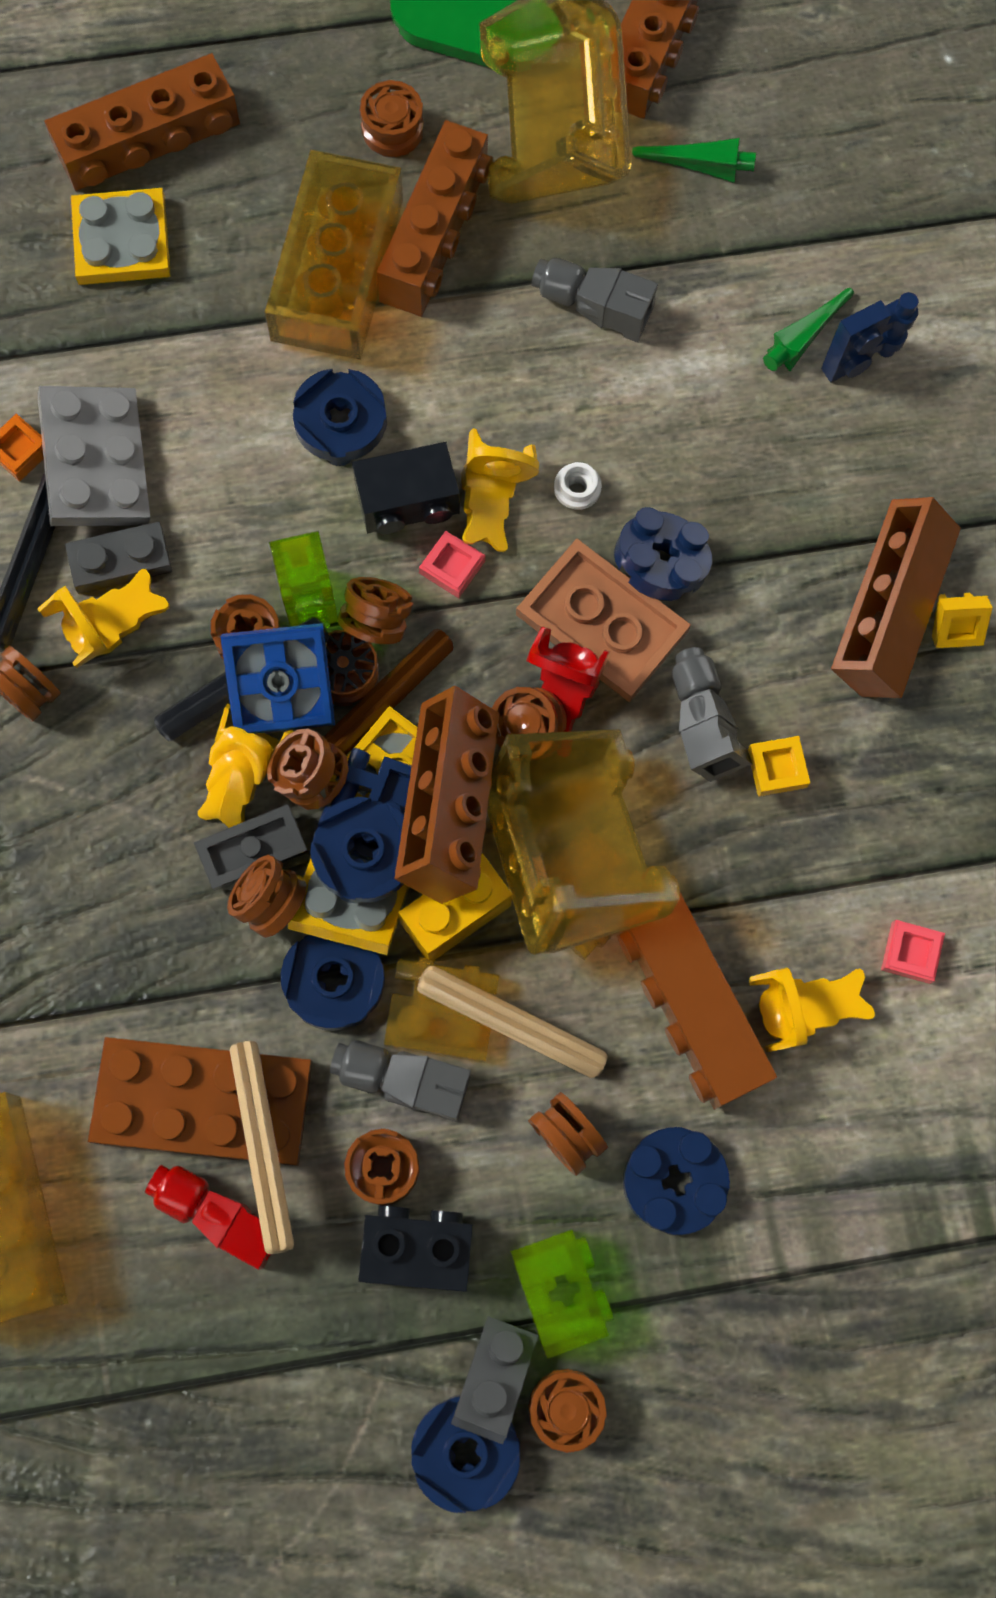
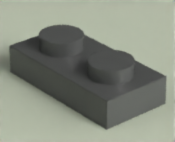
[65,521,173,594]
[194,804,308,891]
[451,1316,539,1444]

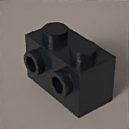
[352,442,460,534]
[358,1205,473,1292]

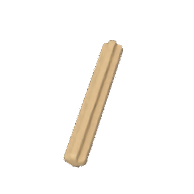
[417,966,608,1078]
[230,1041,294,1254]

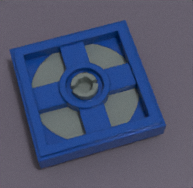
[221,623,335,734]

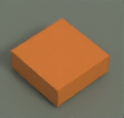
[0,414,44,482]

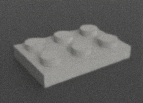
[37,386,150,526]

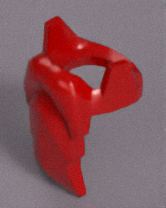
[526,627,610,753]

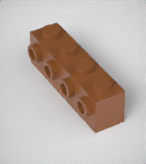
[595,0,700,119]
[44,53,240,191]
[377,120,493,317]
[831,497,961,698]
[394,685,499,904]
[617,891,778,1110]

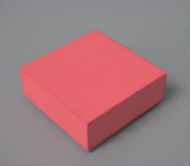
[419,531,486,598]
[881,920,945,984]

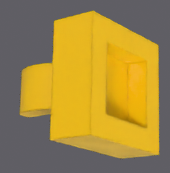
[931,593,993,648]
[748,736,810,797]

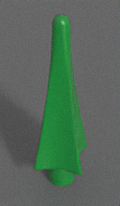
[632,138,756,183]
[763,288,854,371]

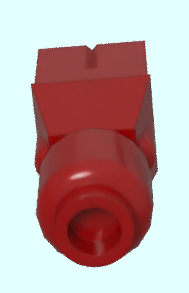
[145,1165,271,1270]

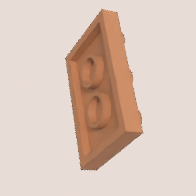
[516,538,691,702]

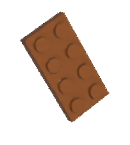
[88,1037,313,1166]

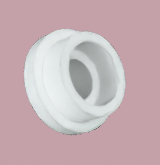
[554,462,602,510]

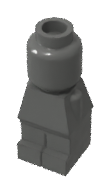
[531,257,658,342]
[672,647,752,782]
[330,1040,471,1122]

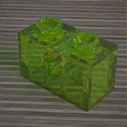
[269,531,338,629]
[510,1229,614,1359]

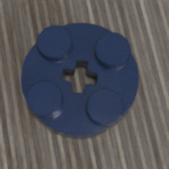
[293,369,387,466]
[614,507,712,601]
[310,797,404,903]
[281,935,385,1031]
[623,1127,730,1235]
[412,1395,520,1513]

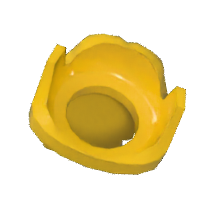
[461,428,540,552]
[37,569,170,669]
[198,704,294,828]
[749,967,875,1052]

